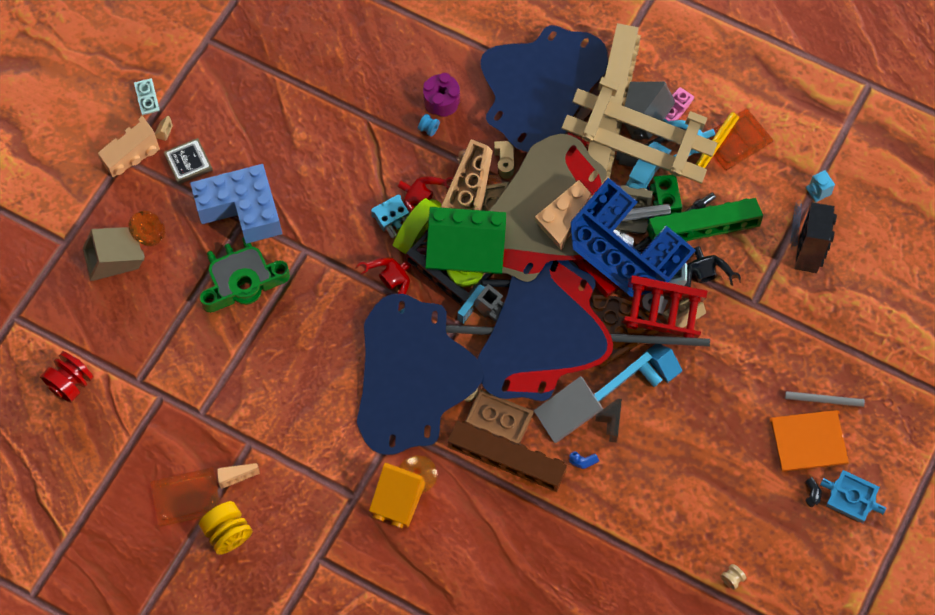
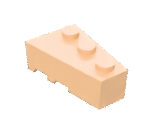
[98,116,160,178]
[535,180,592,250]

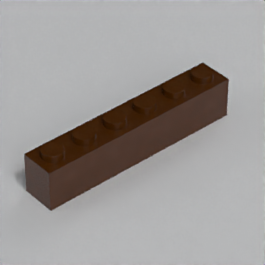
[448,421,567,492]

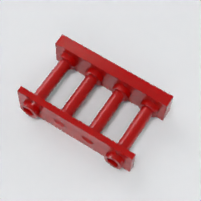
[621,275,708,338]

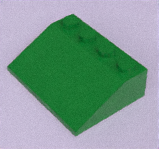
[425,207,506,274]

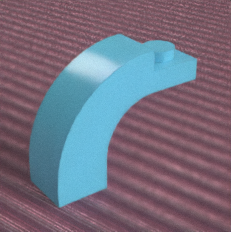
[626,142,672,189]

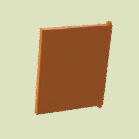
[769,410,849,472]

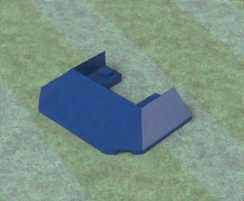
[570,178,696,297]

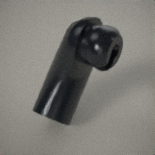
[805,477,822,507]

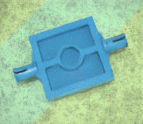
[820,470,887,523]

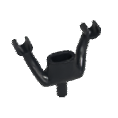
[682,246,741,301]

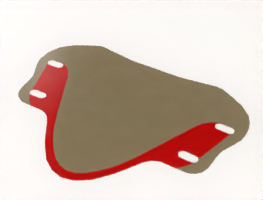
[489,134,607,282]

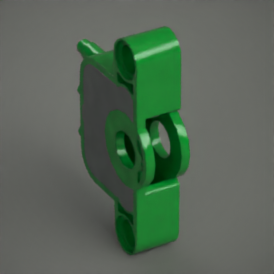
[200,237,290,313]

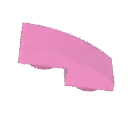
[665,87,694,121]

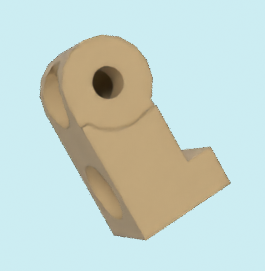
[494,141,514,179]

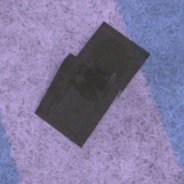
[595,399,622,442]

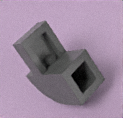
[474,284,504,322]

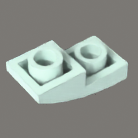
[134,78,160,115]

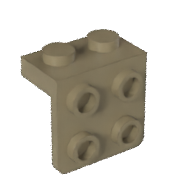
[615,185,653,234]

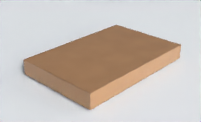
[465,390,534,444]

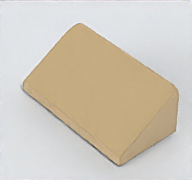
[662,299,706,328]

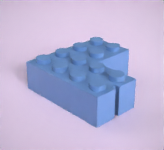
[190,164,282,244]

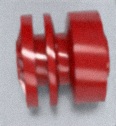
[40,351,94,403]

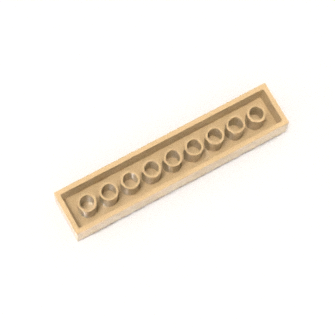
[588,23,641,184]

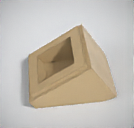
[155,116,173,141]

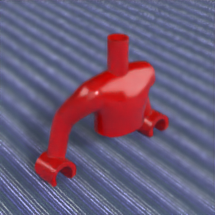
[398,176,453,232]
[355,257,412,310]

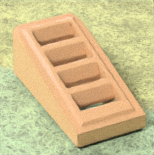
[217,463,260,489]

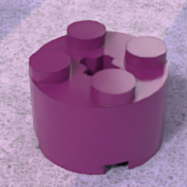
[423,73,460,117]

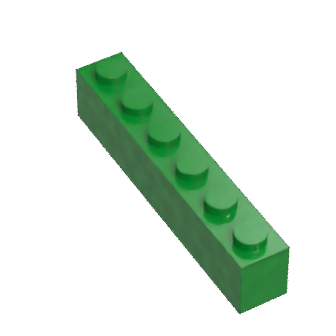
[647,198,764,242]

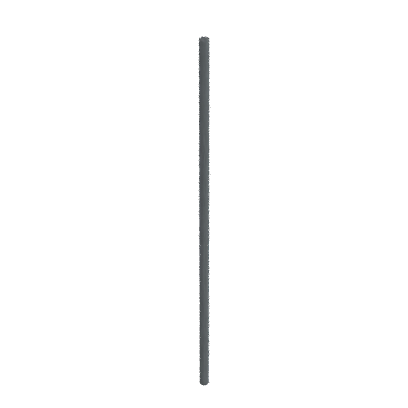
[446,325,710,347]

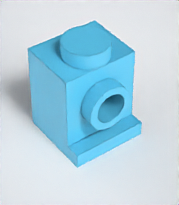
[806,170,835,203]

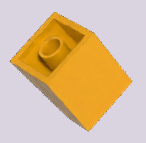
[369,463,426,529]

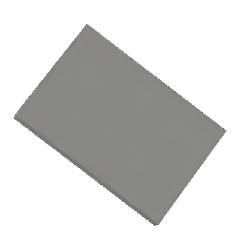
[534,376,603,443]

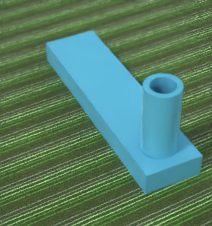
[594,352,663,402]

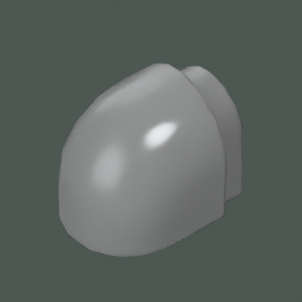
[642,293,668,315]

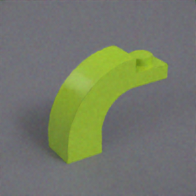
[392,198,442,254]

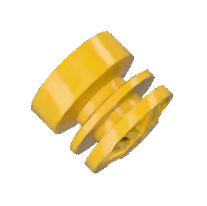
[198,501,253,555]

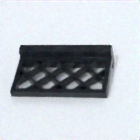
[405,231,491,306]

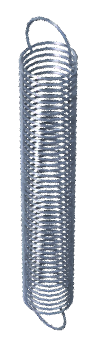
[790,200,802,249]

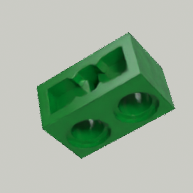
[650,175,682,217]

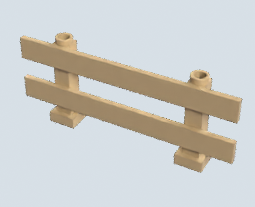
[561,77,717,184]

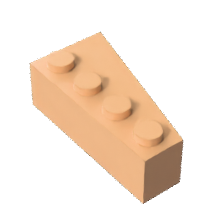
[441,139,493,211]

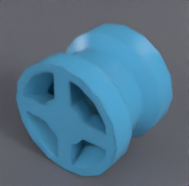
[418,114,440,137]

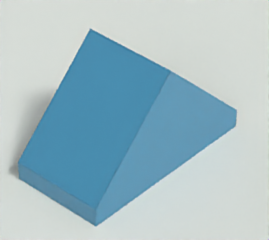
[642,344,683,383]

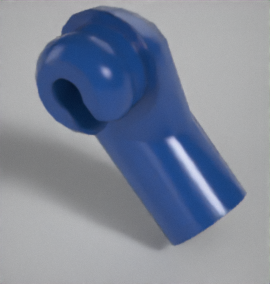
[569,452,599,469]

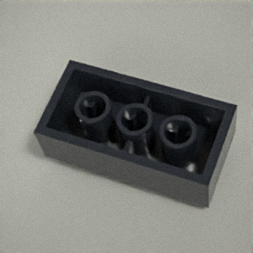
[795,202,837,273]

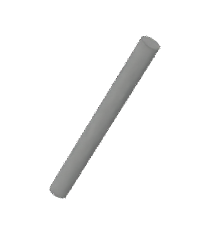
[785,391,865,407]

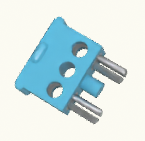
[371,195,409,238]

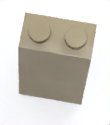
[83,227,145,281]

